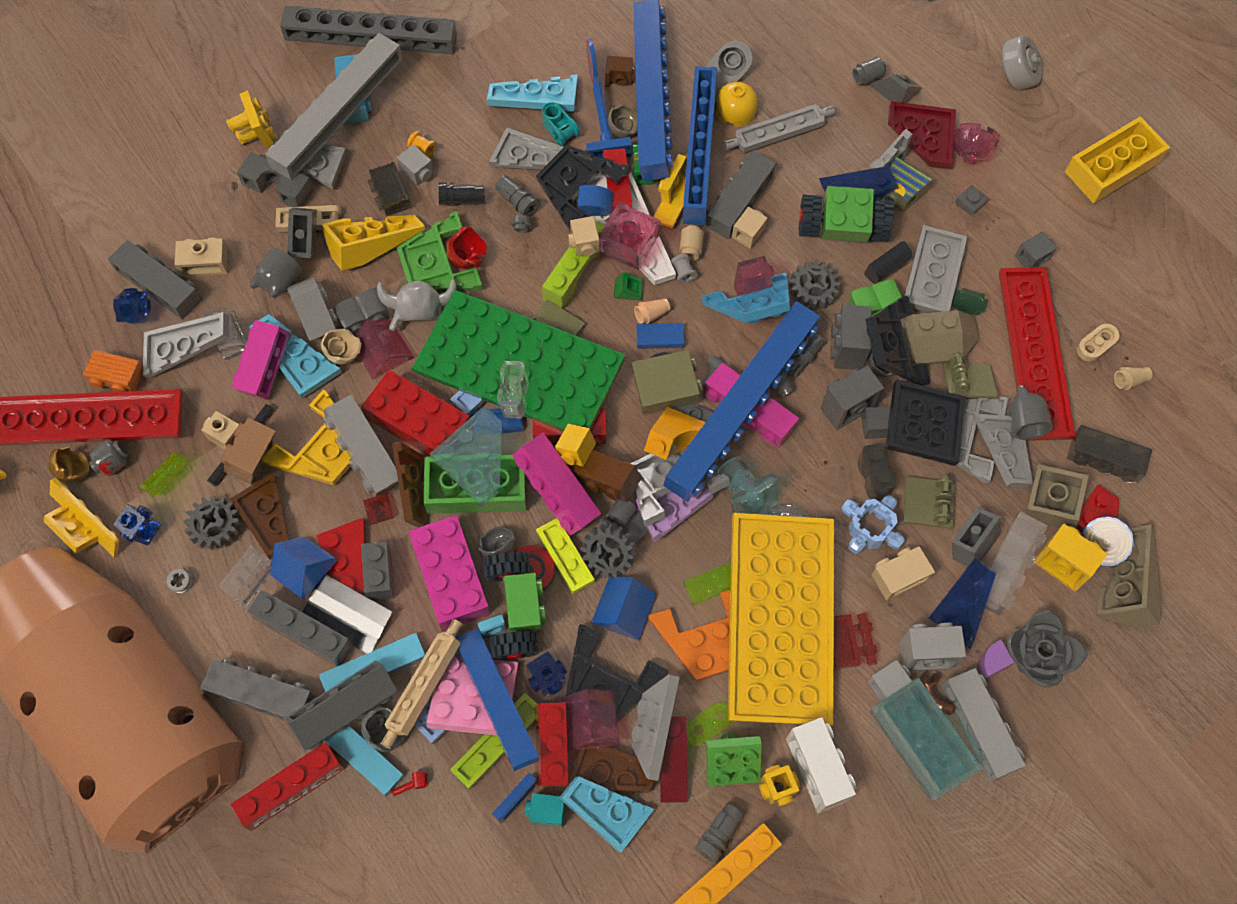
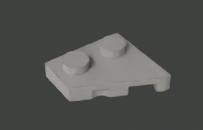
[868,129,913,185]

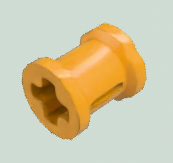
[407,131,437,158]

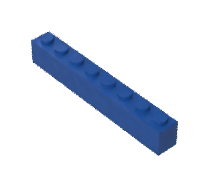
[683,66,717,225]

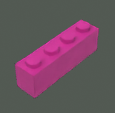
[703,362,799,448]
[512,433,601,536]

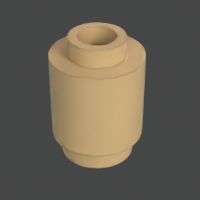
[679,225,704,261]

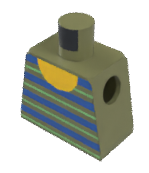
[878,157,932,211]

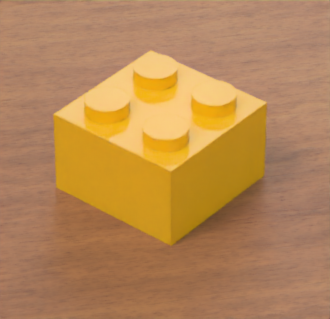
[1033,524,1107,592]

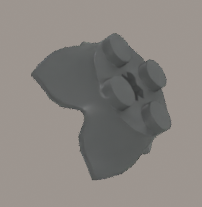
[1007,610,1088,688]

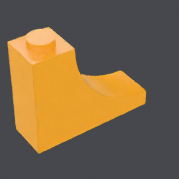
[644,407,730,460]

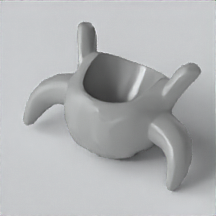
[377,280,457,331]

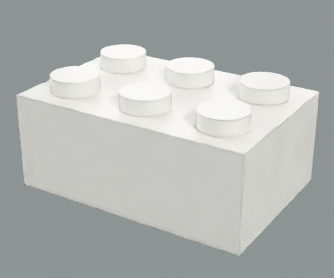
[786,717,857,814]

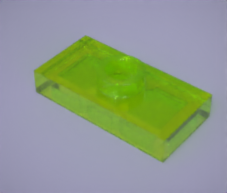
[683,562,731,606]

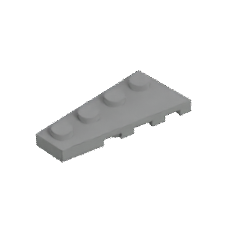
[143,312,229,379]

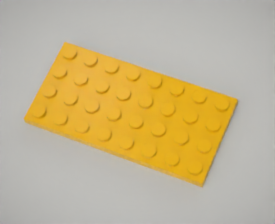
[727,513,834,726]

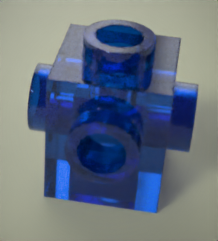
[113,288,151,324]
[113,504,162,546]
[526,651,567,696]

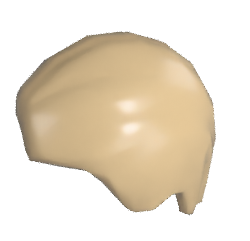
[321,329,362,365]

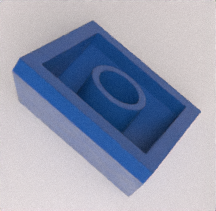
[270,537,337,600]
[591,577,656,641]

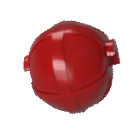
[446,226,487,270]

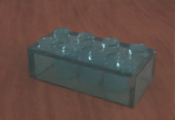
[870,678,983,802]

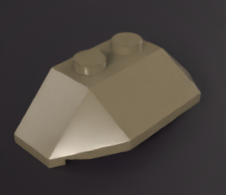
[900,310,979,364]

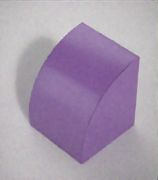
[978,640,1015,680]

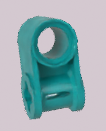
[542,102,580,146]

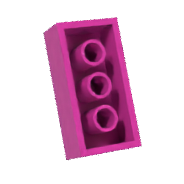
[408,515,490,632]

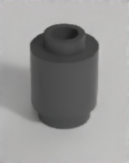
[852,57,886,85]

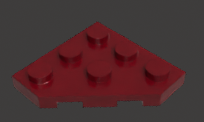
[888,101,956,169]

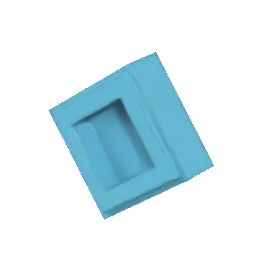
[477,614,506,638]

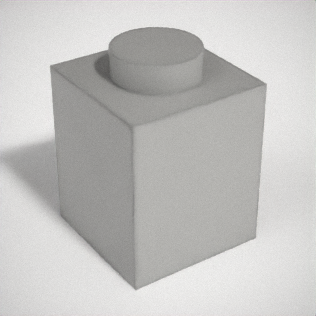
[397,144,434,186]
[867,660,912,703]

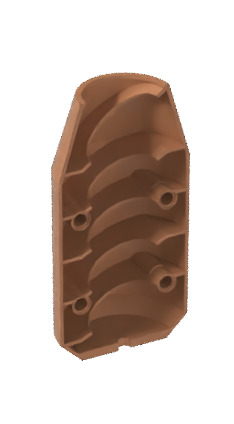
[0,547,244,854]

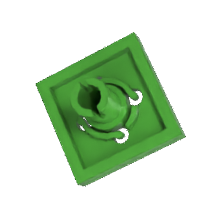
[706,732,761,787]

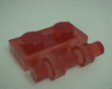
[833,613,878,670]

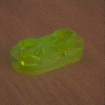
[687,703,732,746]

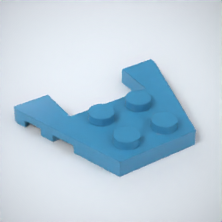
[701,272,791,323]

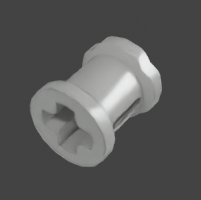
[671,253,697,284]

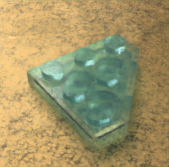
[430,406,503,507]

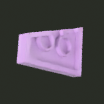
[635,487,713,543]

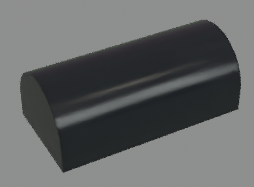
[864,241,913,284]

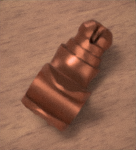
[918,673,955,716]

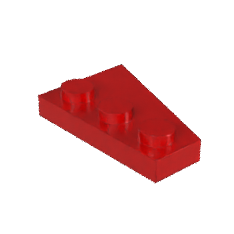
[316,517,365,596]

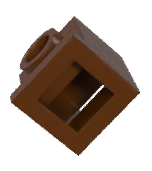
[605,56,636,87]

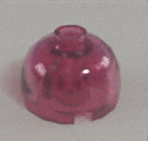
[954,123,1000,164]

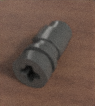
[495,175,540,217]
[694,804,744,864]

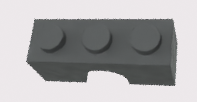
[237,152,313,207]

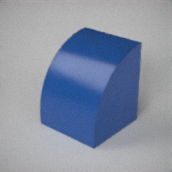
[578,185,614,217]

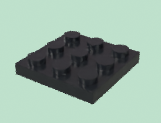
[885,379,965,466]

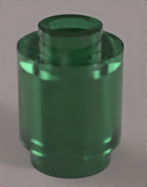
[951,288,988,316]

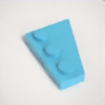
[559,777,654,852]

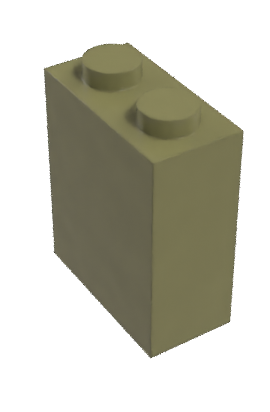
[632,350,703,414]

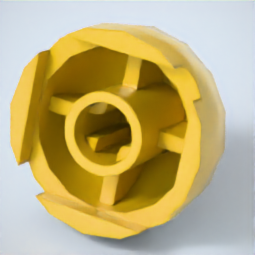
[714,81,758,127]

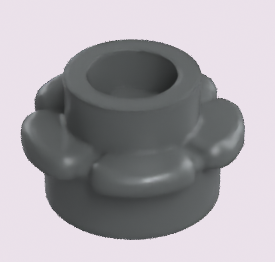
[510,214,532,233]

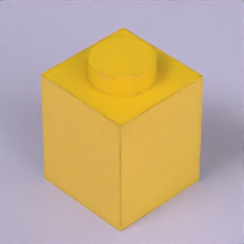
[555,424,596,467]

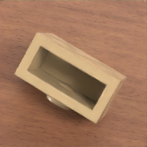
[175,238,228,277]
[871,546,935,601]

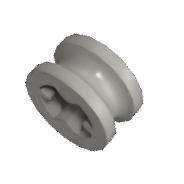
[166,569,193,594]

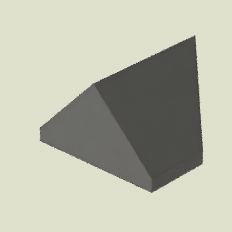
[868,73,922,103]

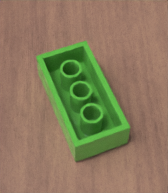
[424,455,526,514]

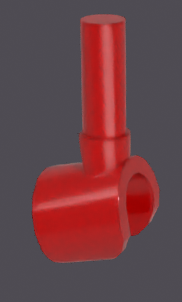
[391,771,428,796]

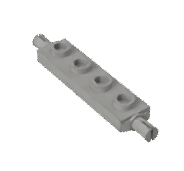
[724,104,835,153]

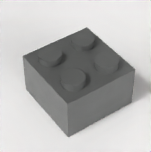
[830,304,871,370]
[820,365,884,431]

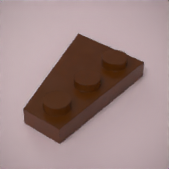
[230,473,290,560]

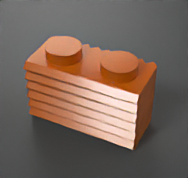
[83,350,143,392]

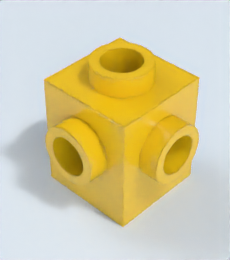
[759,765,800,807]

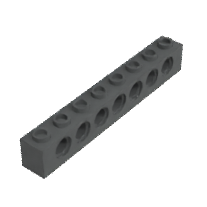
[280,6,457,55]

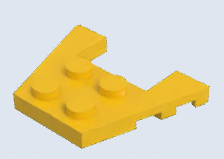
[261,389,351,486]

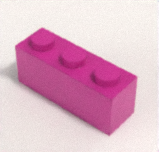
[231,320,290,400]

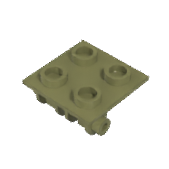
[528,300,585,336]
[942,352,998,398]
[903,475,955,529]

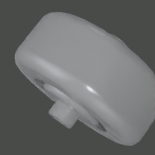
[1002,35,1042,90]

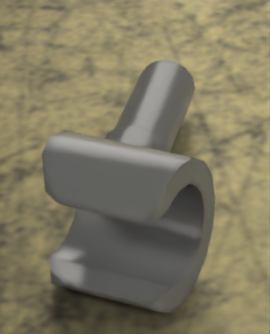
[701,355,722,388]

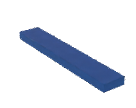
[455,629,539,771]

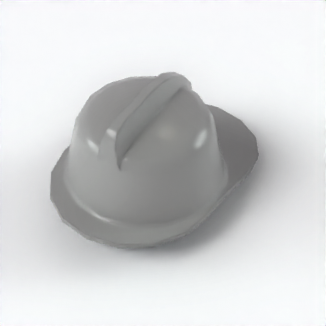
[707,40,753,89]

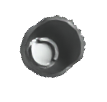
[361,706,405,752]

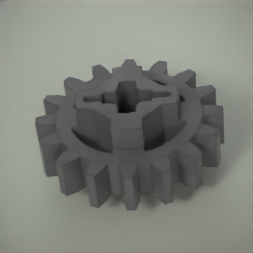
[789,260,841,310]
[183,495,241,550]
[581,523,637,578]

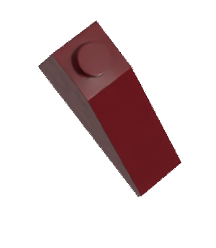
[660,716,687,803]

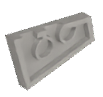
[281,135,347,190]

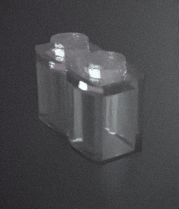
[497,361,529,419]

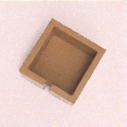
[222,417,276,484]

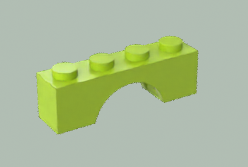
[542,220,609,309]

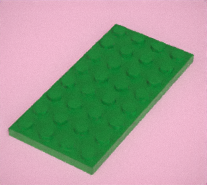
[412,290,626,432]

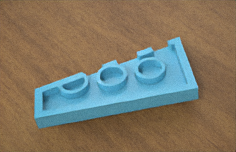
[487,74,578,111]
[249,314,342,399]

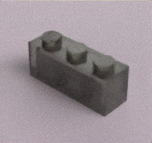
[1066,425,1152,484]

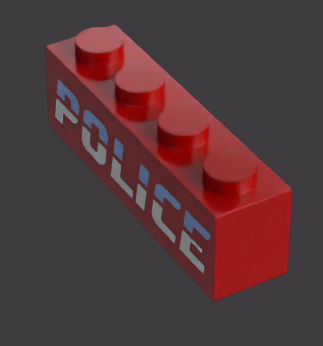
[231,742,345,831]

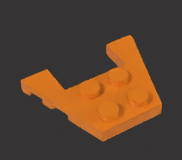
[648,590,730,682]

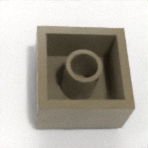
[1025,464,1089,529]

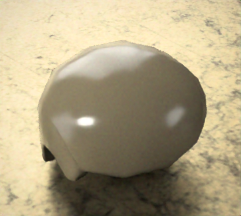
[607,104,638,138]

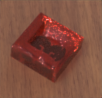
[363,493,394,525]

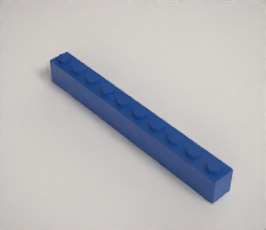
[633,0,673,181]
[663,301,820,502]

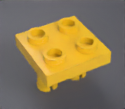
[226,90,277,150]

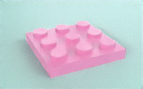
[427,656,518,736]

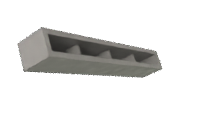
[265,33,402,180]

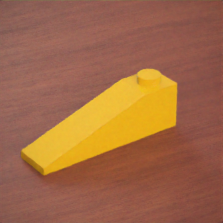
[321,215,425,271]

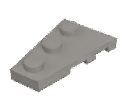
[489,127,563,170]
[974,414,1033,487]

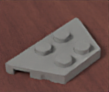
[632,674,679,781]

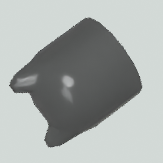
[250,248,303,298]
[1008,385,1053,440]

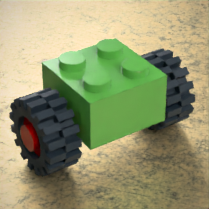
[798,186,894,242]
[483,552,546,660]

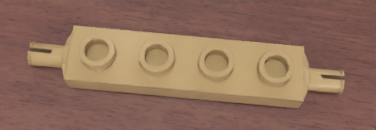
[380,619,463,749]

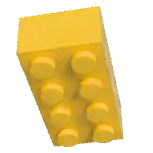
[1065,116,1170,204]

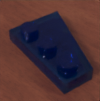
[819,166,899,200]
[929,557,997,649]

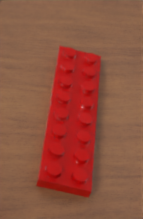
[999,267,1075,441]
[0,389,184,446]

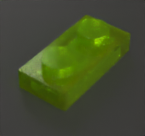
[139,451,189,497]

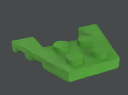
[397,211,483,290]

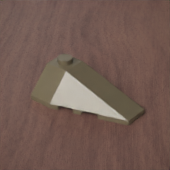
[1097,524,1161,628]

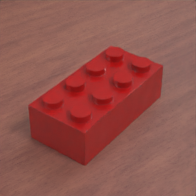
[361,370,472,457]

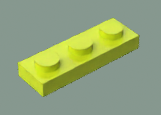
[536,518,595,594]

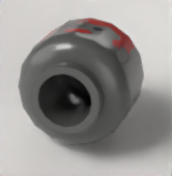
[89,439,129,476]

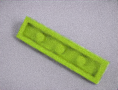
[450,693,537,790]

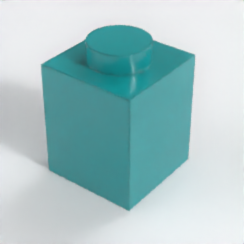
[525,793,565,828]

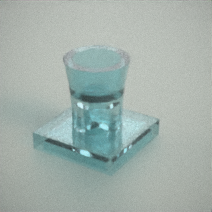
[717,456,779,514]

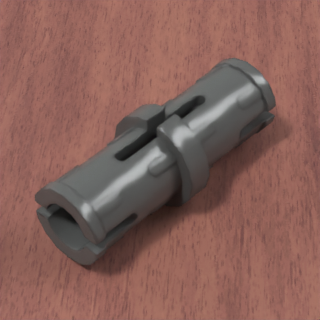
[788,334,825,377]

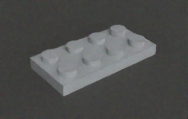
[904,225,967,313]

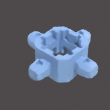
[841,495,905,554]

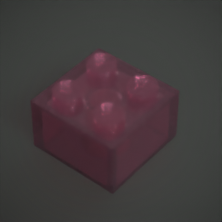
[598,202,660,270]

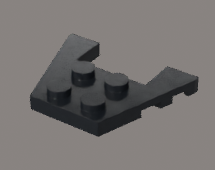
[536,145,631,232]
[865,295,930,386]
[564,624,669,729]

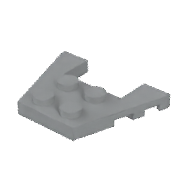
[956,397,1008,484]
[630,451,730,527]

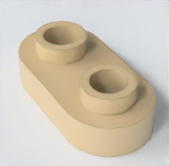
[1077,324,1120,362]

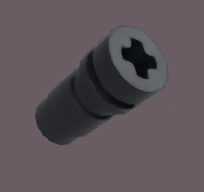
[438,182,485,205]

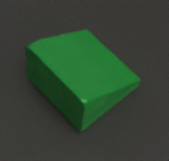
[613,272,643,301]

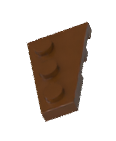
[392,442,427,528]
[565,738,654,793]

